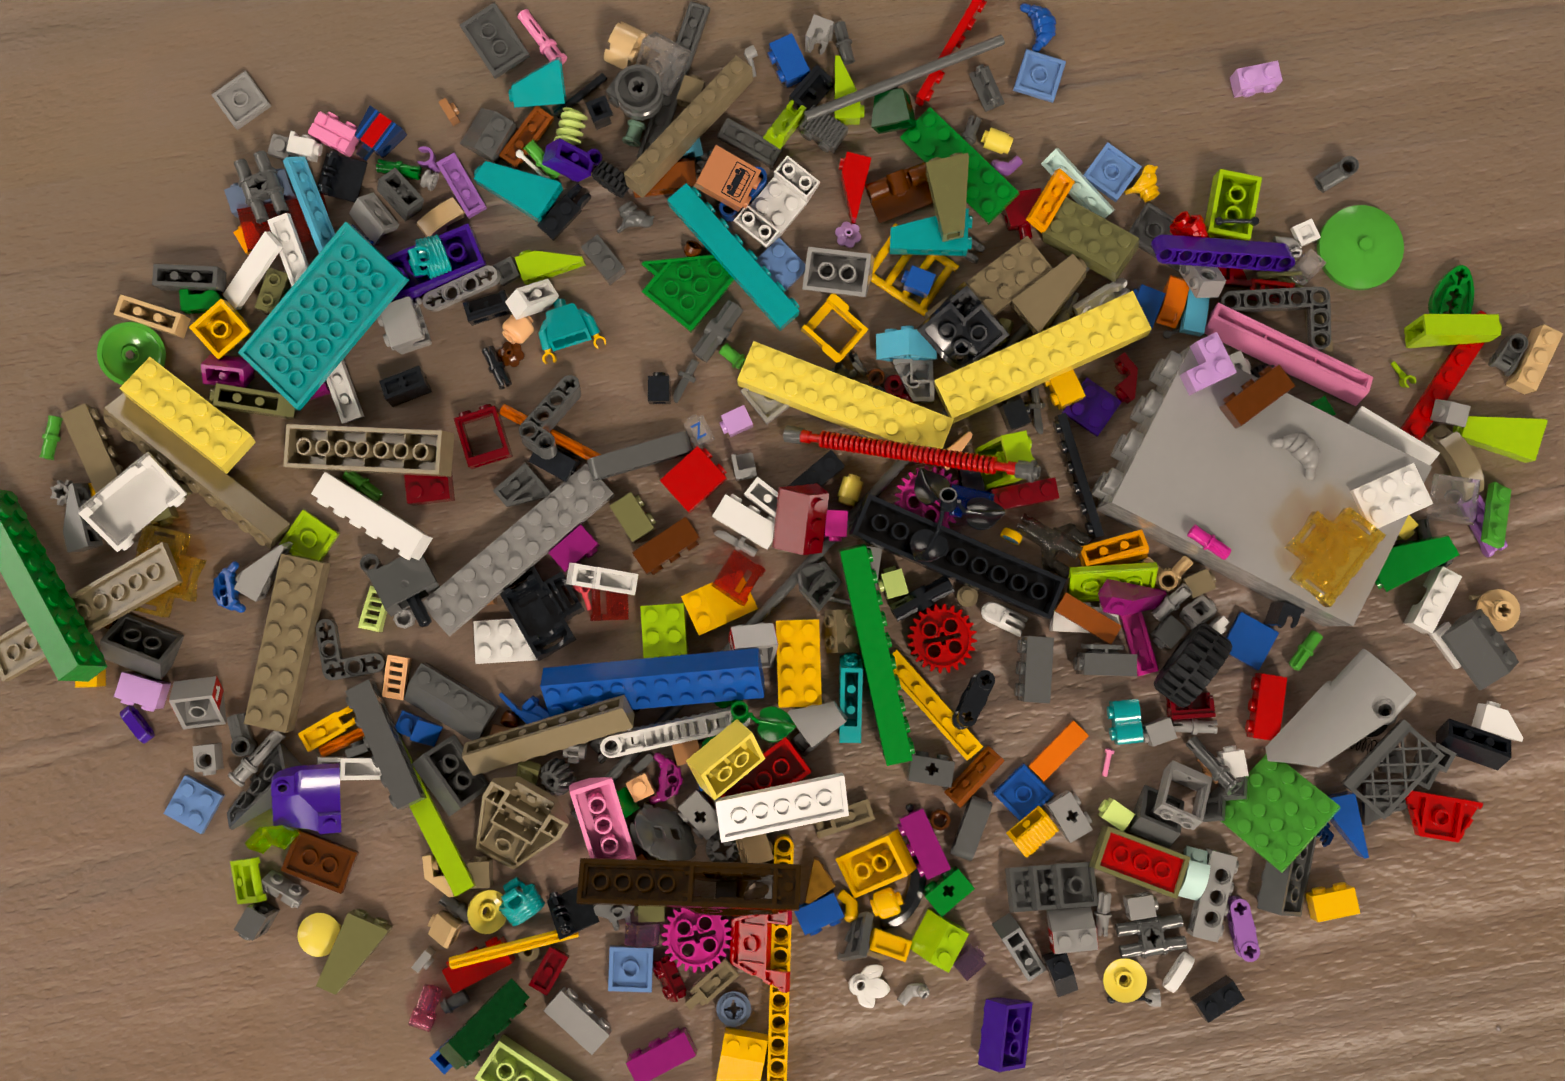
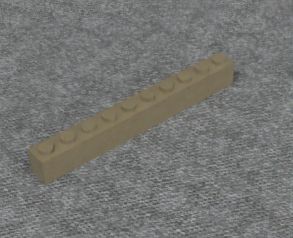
[104,393,290,550]

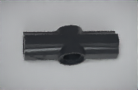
[889,576,954,622]

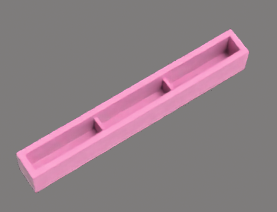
[1204,303,1373,406]

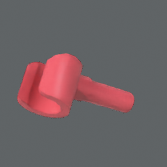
[573,585,592,611]

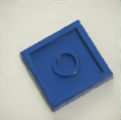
[1226,612,1279,670]
[993,763,1054,821]

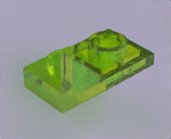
[245,825,299,854]

